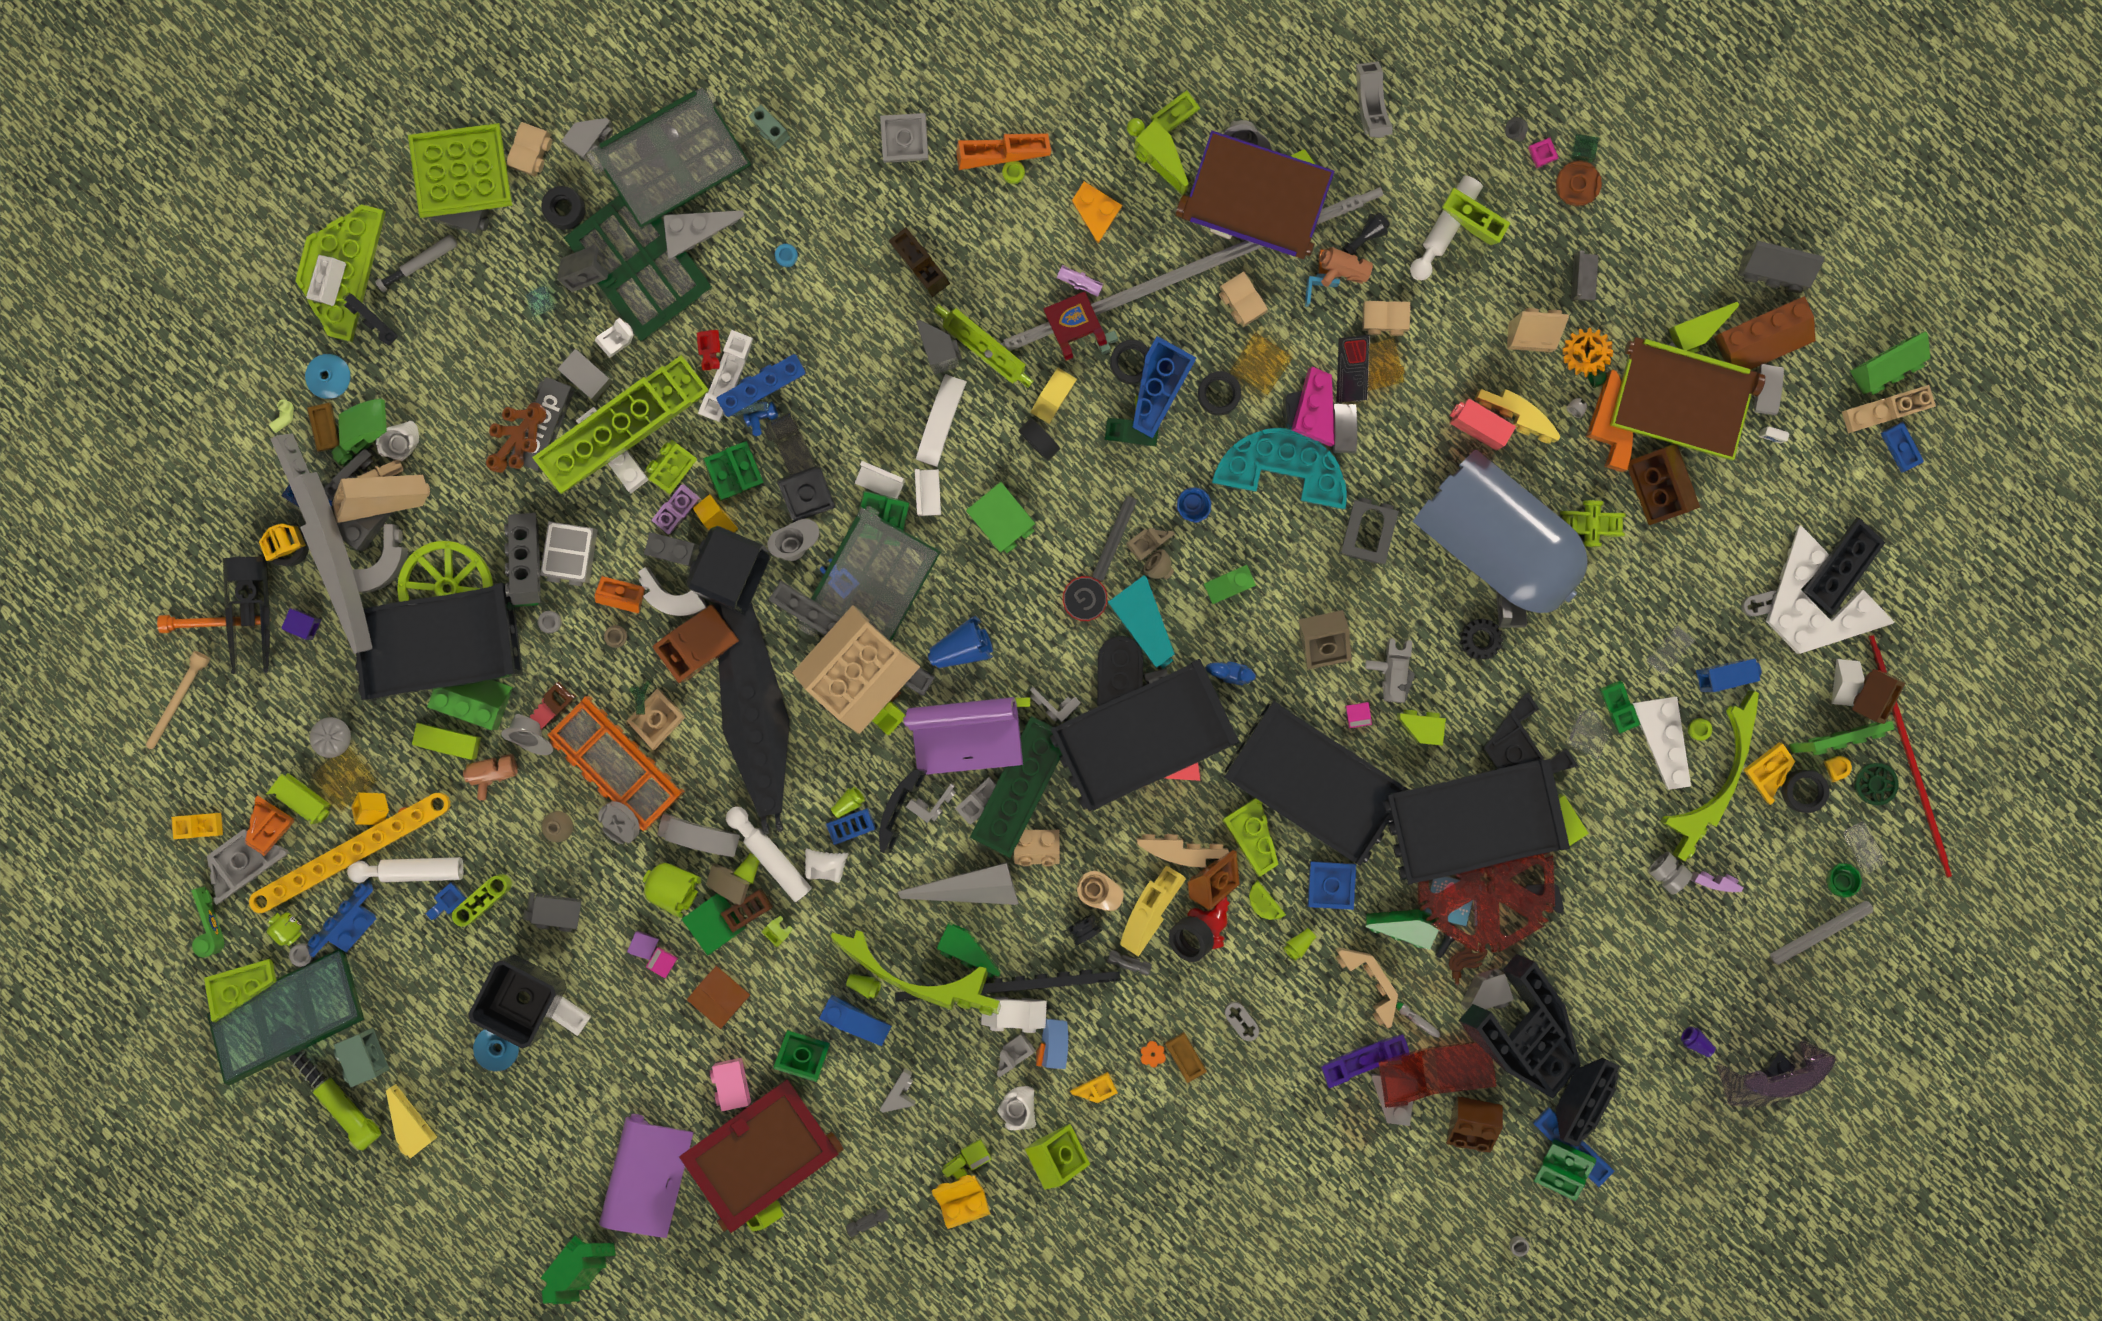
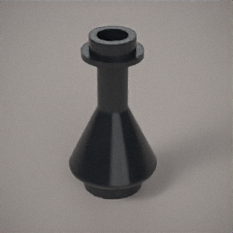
[1342,212,1390,256]

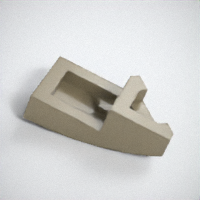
[1125,528,1175,562]

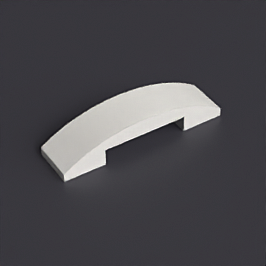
[698,330,753,422]
[916,374,967,467]

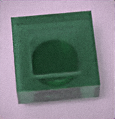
[1571,134,1599,162]

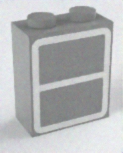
[540,521,598,586]

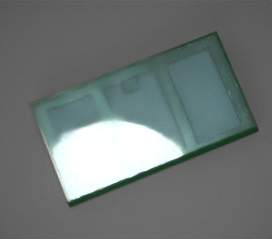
[207,948,365,1086]

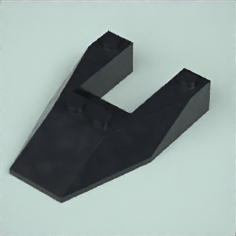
[1458,954,1581,1099]

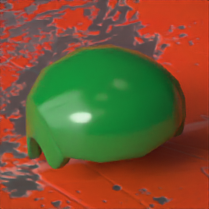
[1826,863,1862,898]

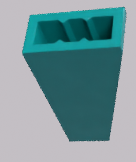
[1107,575,1175,669]

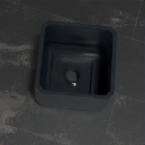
[686,526,771,615]
[468,954,567,1048]

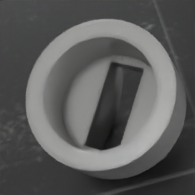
[1566,398,1587,418]
[1509,1236,1529,1257]

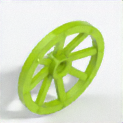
[397,541,493,602]

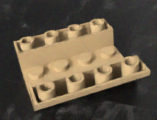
[792,605,921,734]

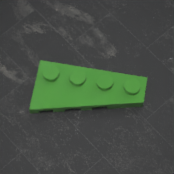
[1789,721,1894,755]

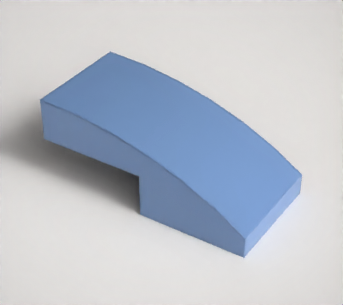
[1042,1019,1068,1069]

